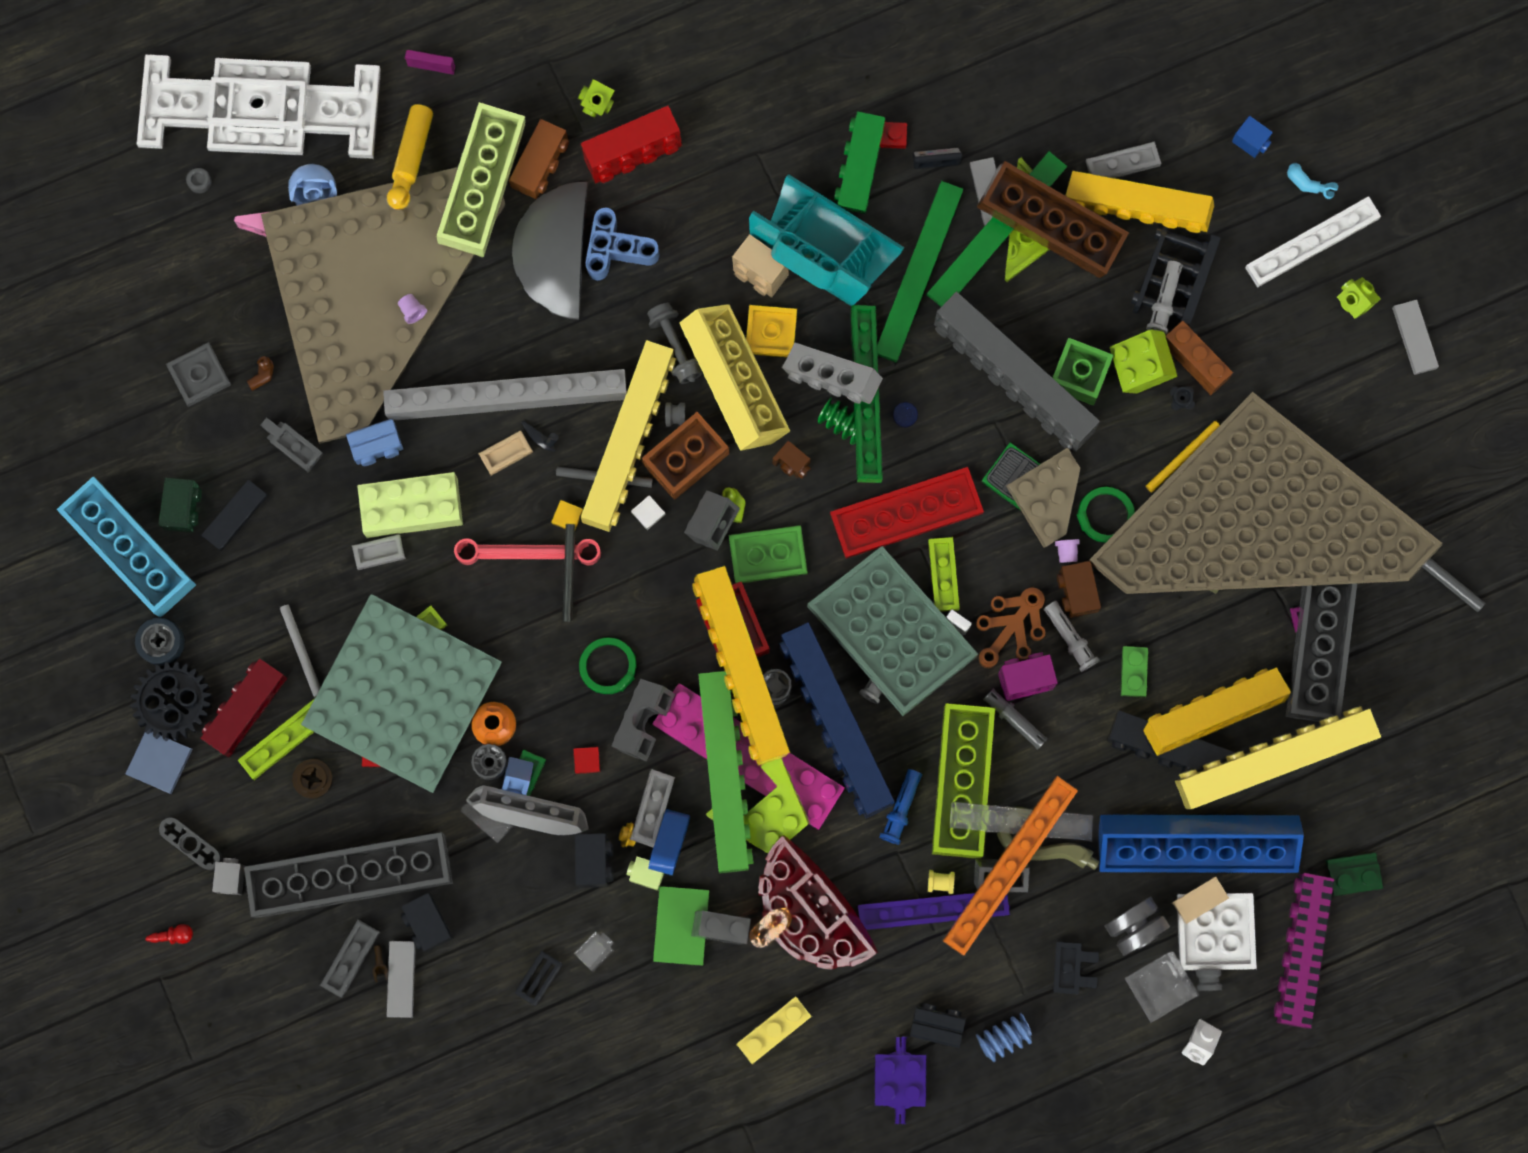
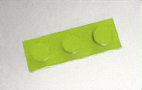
[928,537,960,612]

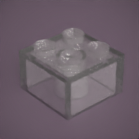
[1125,952,1199,1023]

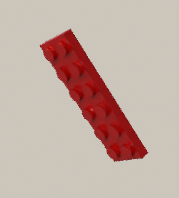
[830,467,984,559]

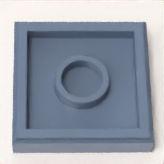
[126,732,193,794]

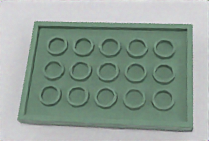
[807,546,978,716]

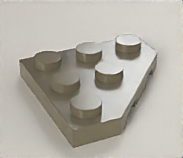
[1006,448,1080,547]

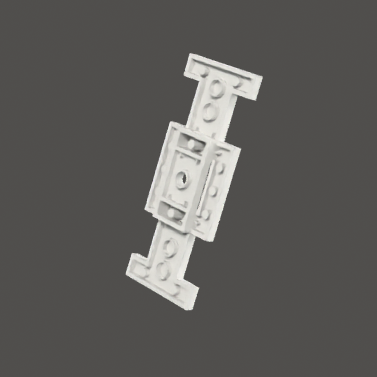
[137,55,381,159]

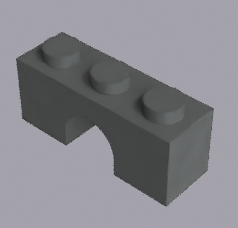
[612,679,676,762]

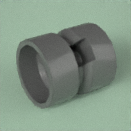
[763,669,791,705]

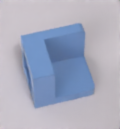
[502,757,533,795]

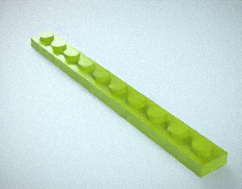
[238,606,447,780]

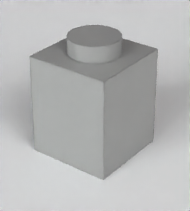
[212,858,245,895]

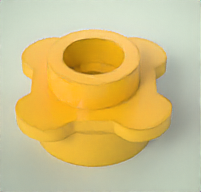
[619,823,636,847]

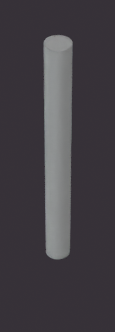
[280,605,321,698]

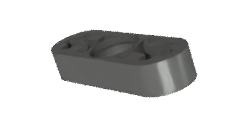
[159,818,222,870]

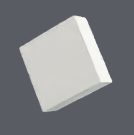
[631,495,665,530]
[946,610,972,635]

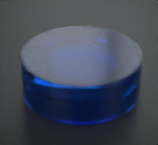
[893,402,918,428]

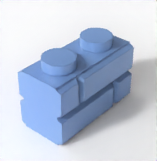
[346,419,404,466]

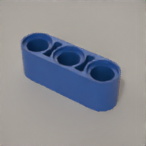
[648,809,690,876]

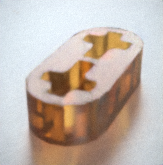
[749,908,792,948]

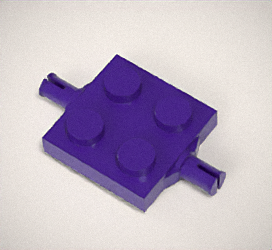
[875,1037,926,1124]

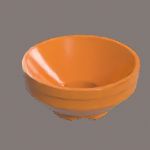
[471,702,516,746]

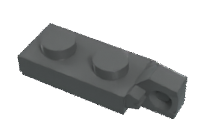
[261,418,324,472]

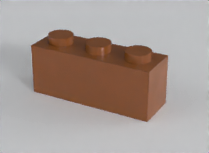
[509,119,569,199]
[1165,321,1233,395]

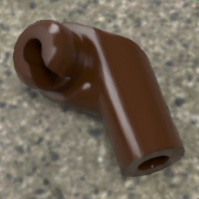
[247,356,274,391]

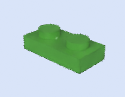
[1121,646,1148,697]

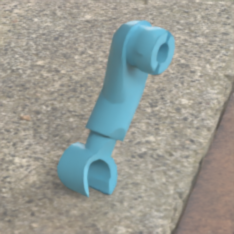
[1287,163,1338,199]

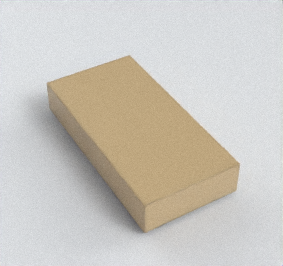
[479,430,533,475]
[1172,877,1229,924]

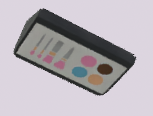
[912,148,962,169]

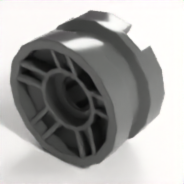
[471,744,508,781]

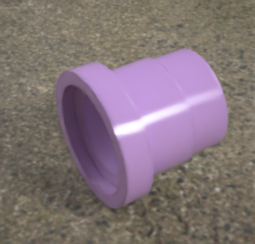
[398,294,427,324]
[1055,539,1080,563]

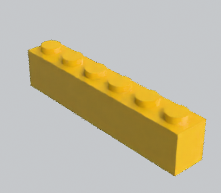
[1066,171,1214,233]
[1143,668,1291,756]

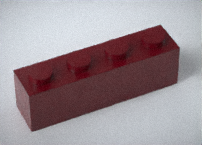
[201,658,287,758]

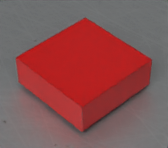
[574,747,600,774]

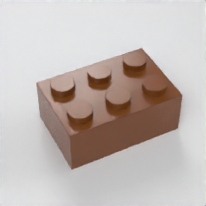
[642,412,729,500]

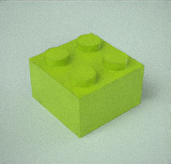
[1110,330,1178,394]

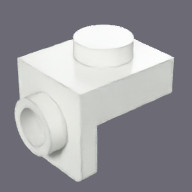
[1182,1019,1222,1065]

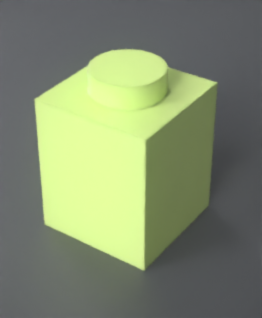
[627,857,664,891]

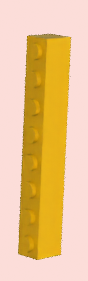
[692,566,790,766]

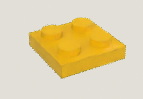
[746,305,797,357]

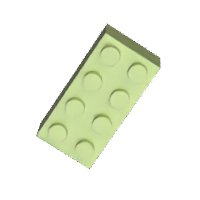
[358,472,463,538]

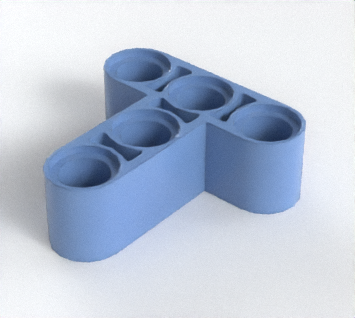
[586,208,659,280]

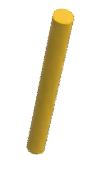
[1146,421,1220,493]

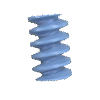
[976,1013,1032,1062]

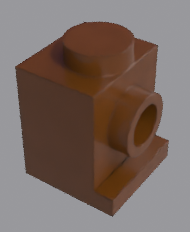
[772,441,811,479]

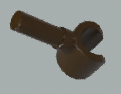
[372,946,388,983]

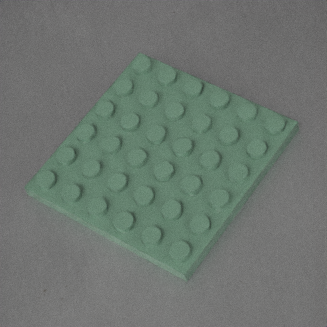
[301,594,502,793]

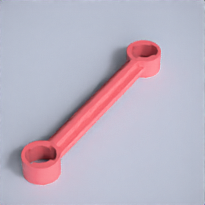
[454,539,601,566]

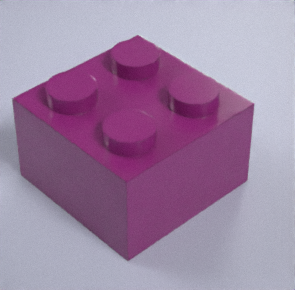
[998,652,1057,701]

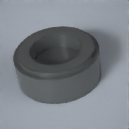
[186,168,212,193]

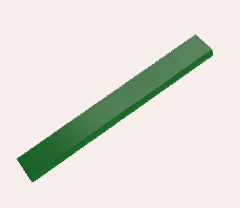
[927,152,1067,307]
[877,181,964,363]
[851,305,883,483]

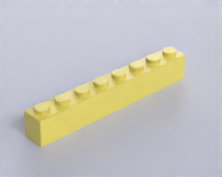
[581,340,677,532]

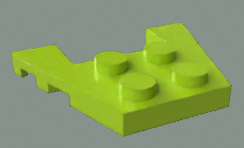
[706,758,810,853]

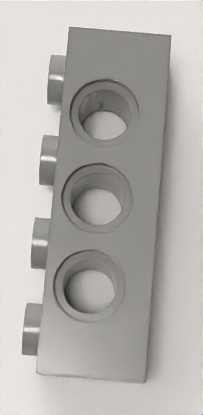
[782,343,883,404]

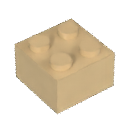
[732,234,789,297]

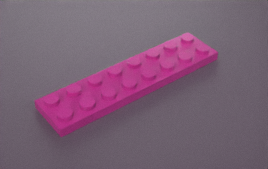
[652,683,845,830]

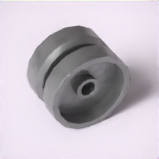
[1105,897,1170,956]

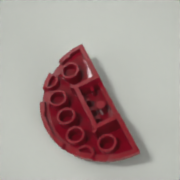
[759,835,878,969]

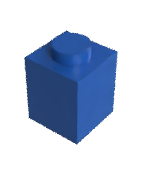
[1232,116,1273,158]

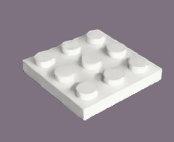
[1177,893,1257,970]

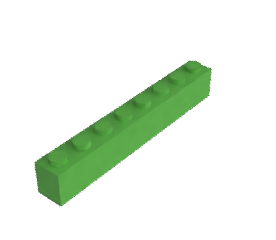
[699,671,753,873]

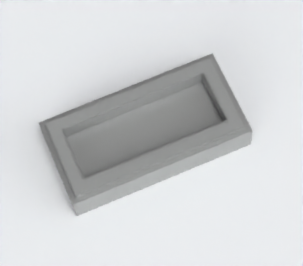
[352,534,406,570]

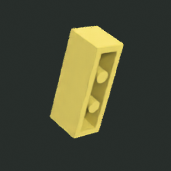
[737,997,812,1064]

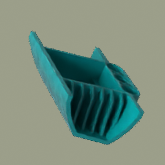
[749,174,904,306]

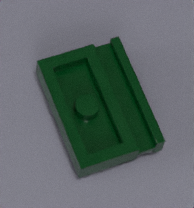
[1326,853,1383,897]

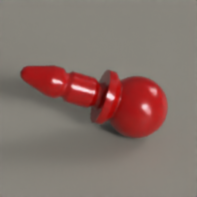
[145,924,193,944]

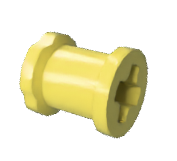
[928,870,955,894]

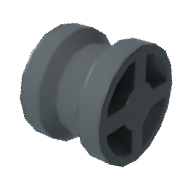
[665,402,686,427]
[1196,970,1222,991]

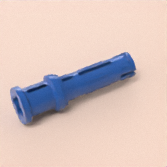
[879,769,923,845]

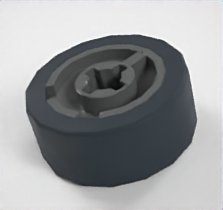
[135,618,185,666]

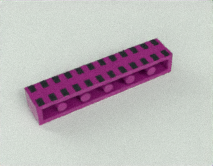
[1274,873,1334,1029]

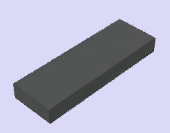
[320,920,380,998]

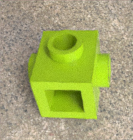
[578,79,615,118]
[1337,277,1381,319]

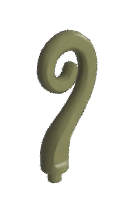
[997,807,1099,870]

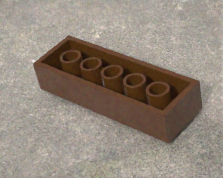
[977,161,1129,278]

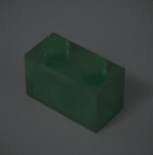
[159,478,202,533]

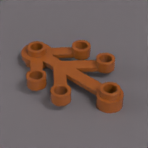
[976,588,1045,668]

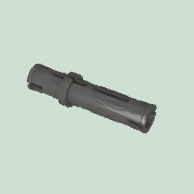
[983,688,1048,750]

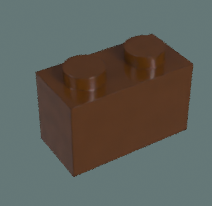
[1057,561,1101,618]

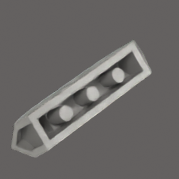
[466,785,589,835]

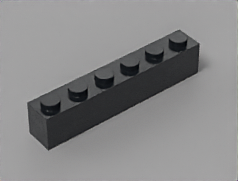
[1107,711,1252,794]

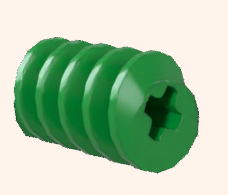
[818,397,856,445]

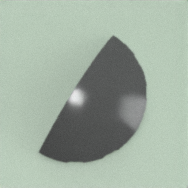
[512,182,588,320]

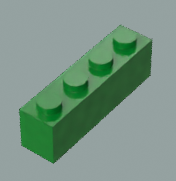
[834,112,885,214]

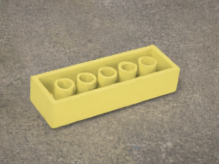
[680,304,790,451]

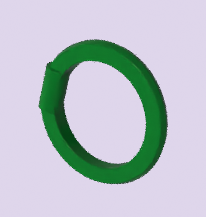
[1077,487,1135,543]
[579,637,637,694]

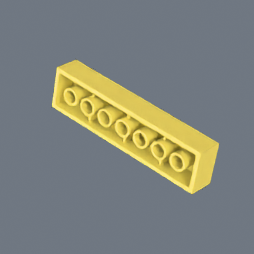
[1175,706,1381,809]

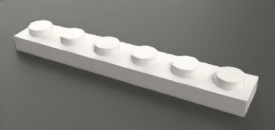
[1245,196,1381,288]

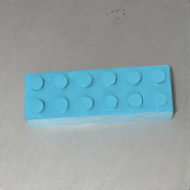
[57,477,196,618]

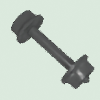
[648,303,703,384]

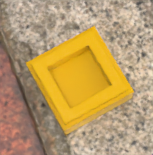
[552,500,583,530]

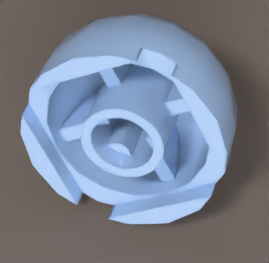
[289,164,337,205]

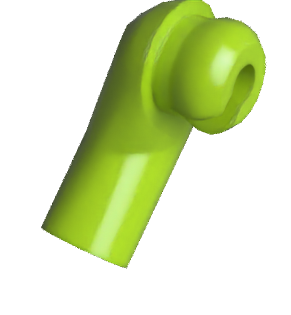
[722,487,745,523]

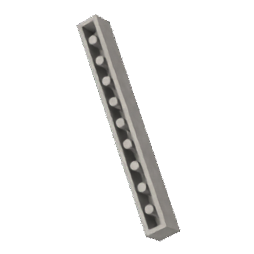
[383,369,627,421]

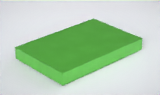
[729,525,807,584]
[653,887,709,966]

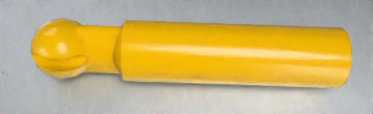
[387,105,433,210]

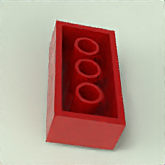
[581,106,682,184]

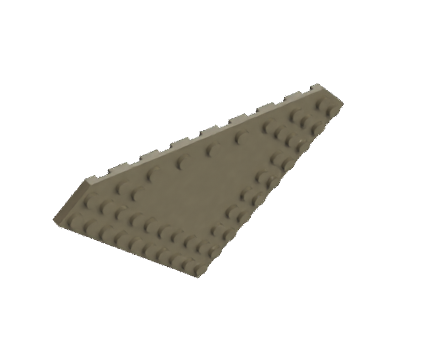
[261,167,505,444]
[1089,392,1442,594]

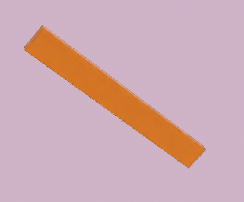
[943,776,1078,956]

